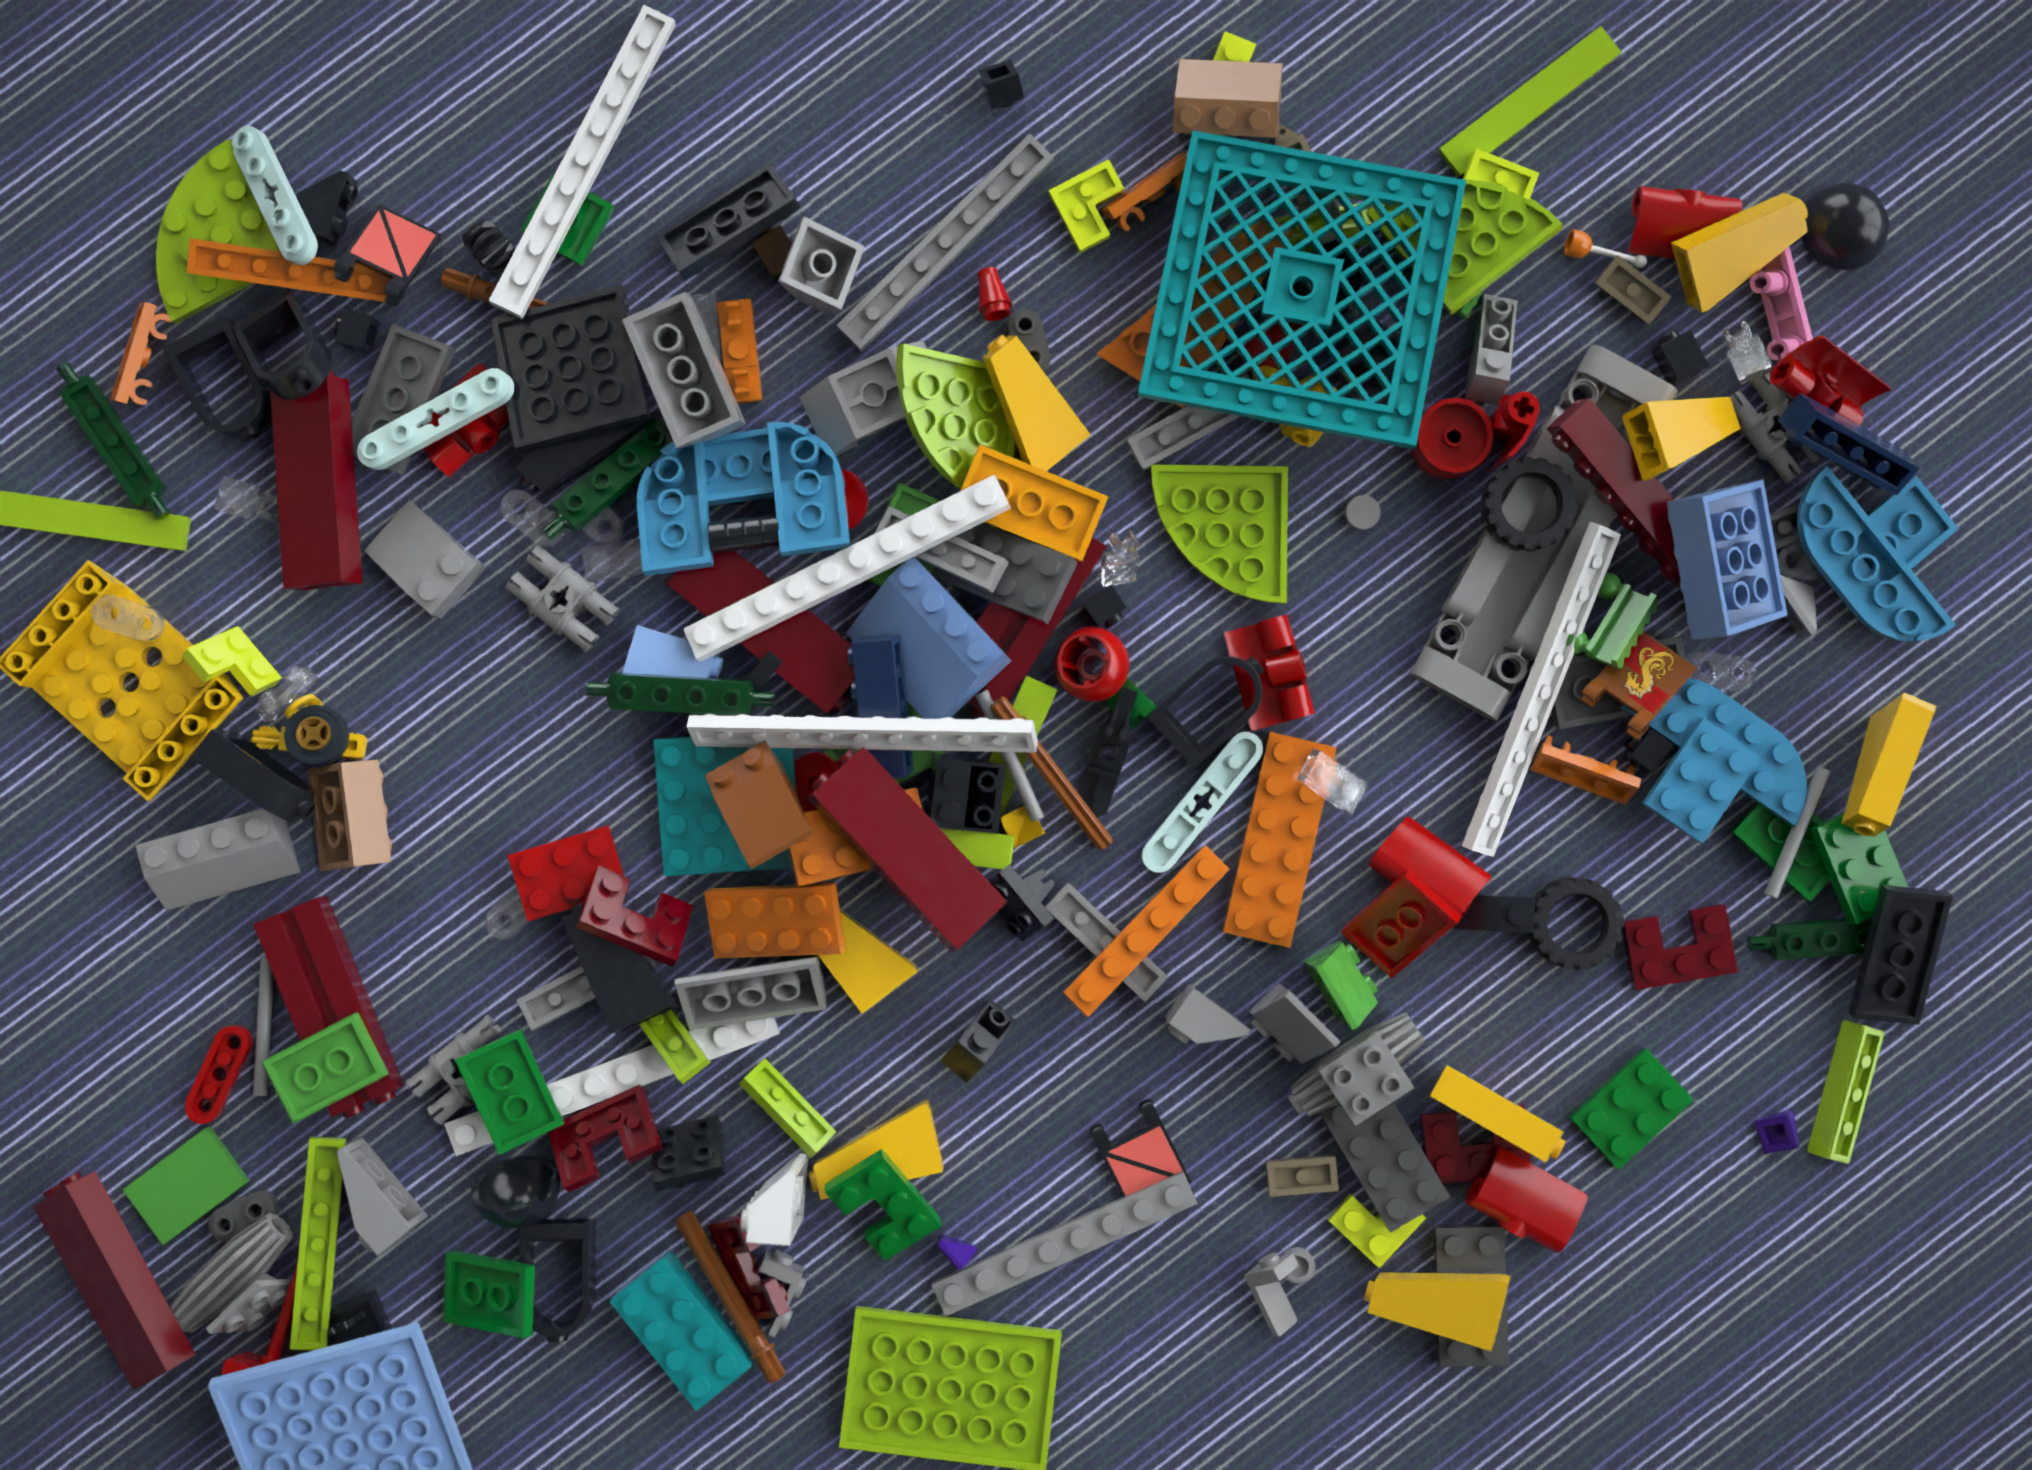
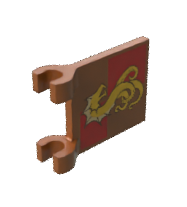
[1580,632,1697,741]

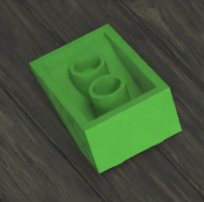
[1303,941,1378,1030]

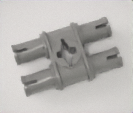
[1729,368,1819,484]
[505,545,620,653]
[406,1015,501,1125]

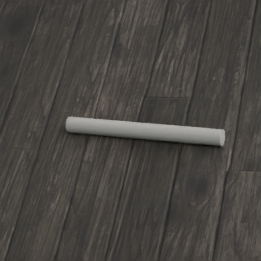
[975,690,1044,822]
[1764,766,1830,899]
[253,957,274,1096]

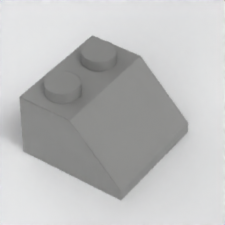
[778,217,865,314]
[1165,984,1251,1044]

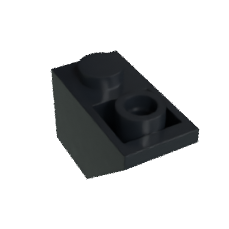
[296,171,358,246]
[941,999,1016,1083]

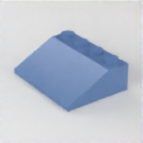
[1667,480,1788,640]
[846,556,1012,719]

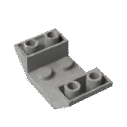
[799,340,927,456]

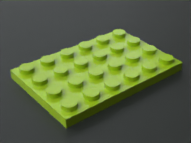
[839,1306,1062,1470]

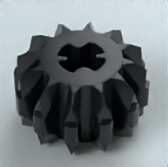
[462,218,515,279]

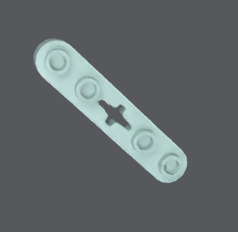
[232,126,318,266]
[357,368,514,470]
[1141,732,1263,873]

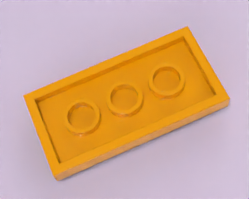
[961,444,1108,562]

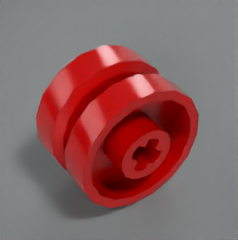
[1410,397,1494,480]

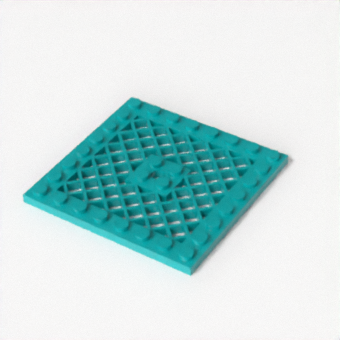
[1138,130,1466,449]

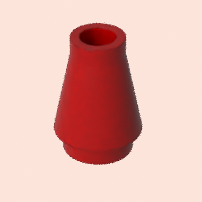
[977,267,1012,321]

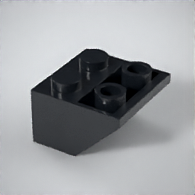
[926,753,1006,833]

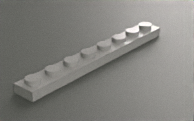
[837,133,1054,352]
[931,1171,1198,1317]

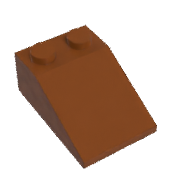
[705,741,813,869]

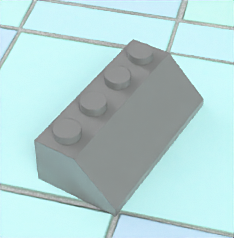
[622,292,746,449]
[135,809,300,911]
[675,956,826,1030]

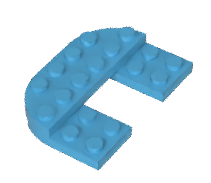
[637,422,851,576]

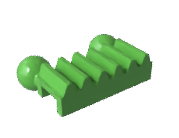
[1566,572,1658,669]

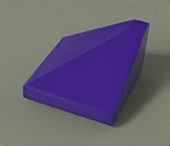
[1754,1109,1800,1154]
[937,1234,978,1270]

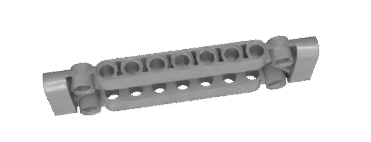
[1410,345,1678,721]

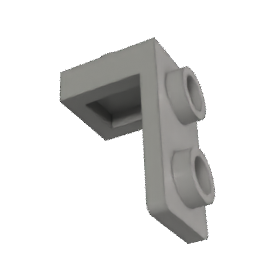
[759,1250,807,1338]
[1244,1252,1299,1337]

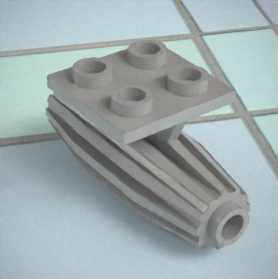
[1288,1012,1425,1126]
[170,1213,293,1334]

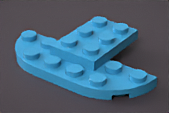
[1797,466,1959,641]
[1620,678,1807,843]

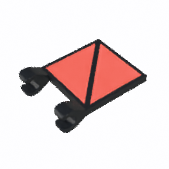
[334,204,441,307]
[1090,1099,1192,1197]

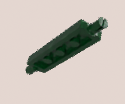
[56,362,170,520]
[542,417,673,540]
[586,672,775,716]
[1747,917,1873,961]

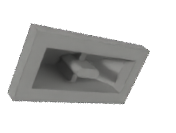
[1780,575,1817,638]

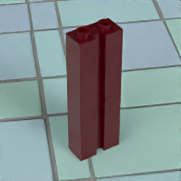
[270,371,362,591]
[967,537,1107,718]
[666,551,855,715]
[807,746,1007,952]
[253,896,404,1118]
[33,1171,196,1389]

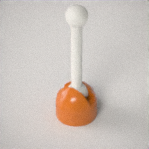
[1564,229,1647,269]

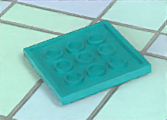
[653,736,797,876]

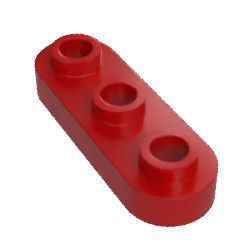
[185,1025,253,1124]

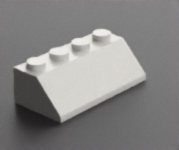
[741,1150,808,1246]

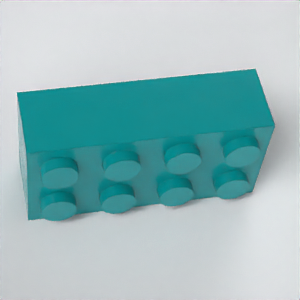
[609,1250,754,1411]

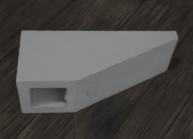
[1465,294,1518,405]

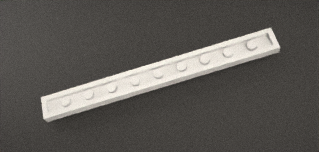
[489,5,676,319]
[684,475,1011,662]
[1462,522,1621,857]
[687,714,1038,752]
[444,1017,780,1156]

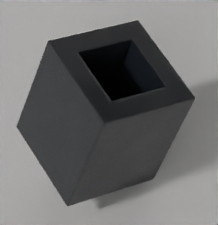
[1651,330,1710,386]

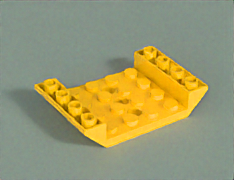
[0,560,244,802]

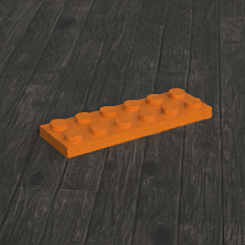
[1222,732,1337,948]

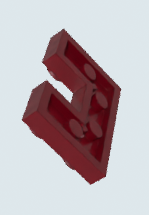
[576,865,693,967]
[1622,904,1738,990]
[548,1084,663,1192]
[1420,1103,1531,1183]
[708,1214,790,1319]

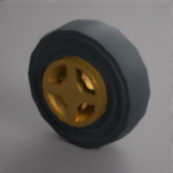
[284,705,349,767]

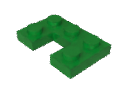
[825,1149,942,1261]

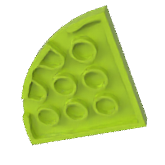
[156,139,280,324]
[1366,179,1563,315]
[896,344,1015,490]
[1150,465,1288,604]

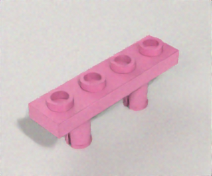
[1750,247,1813,362]

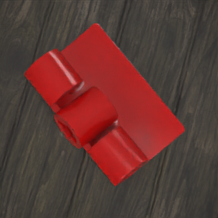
[1628,186,1742,259]
[1769,336,1891,425]
[422,363,509,478]
[1485,392,1540,473]
[1224,614,1315,731]
[1368,817,1491,927]
[1465,1146,1588,1253]

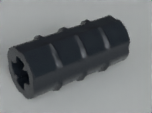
[708,515,779,554]

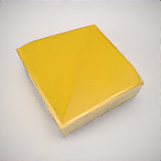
[1000,806,1045,849]

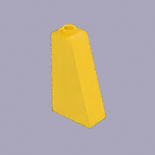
[1671,193,1808,313]
[982,335,1091,471]
[1622,397,1741,481]
[1841,693,1936,837]
[818,909,919,1014]
[1430,1065,1566,1162]
[809,1100,944,1200]
[1364,1272,1511,1351]

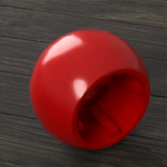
[1054,627,1130,702]

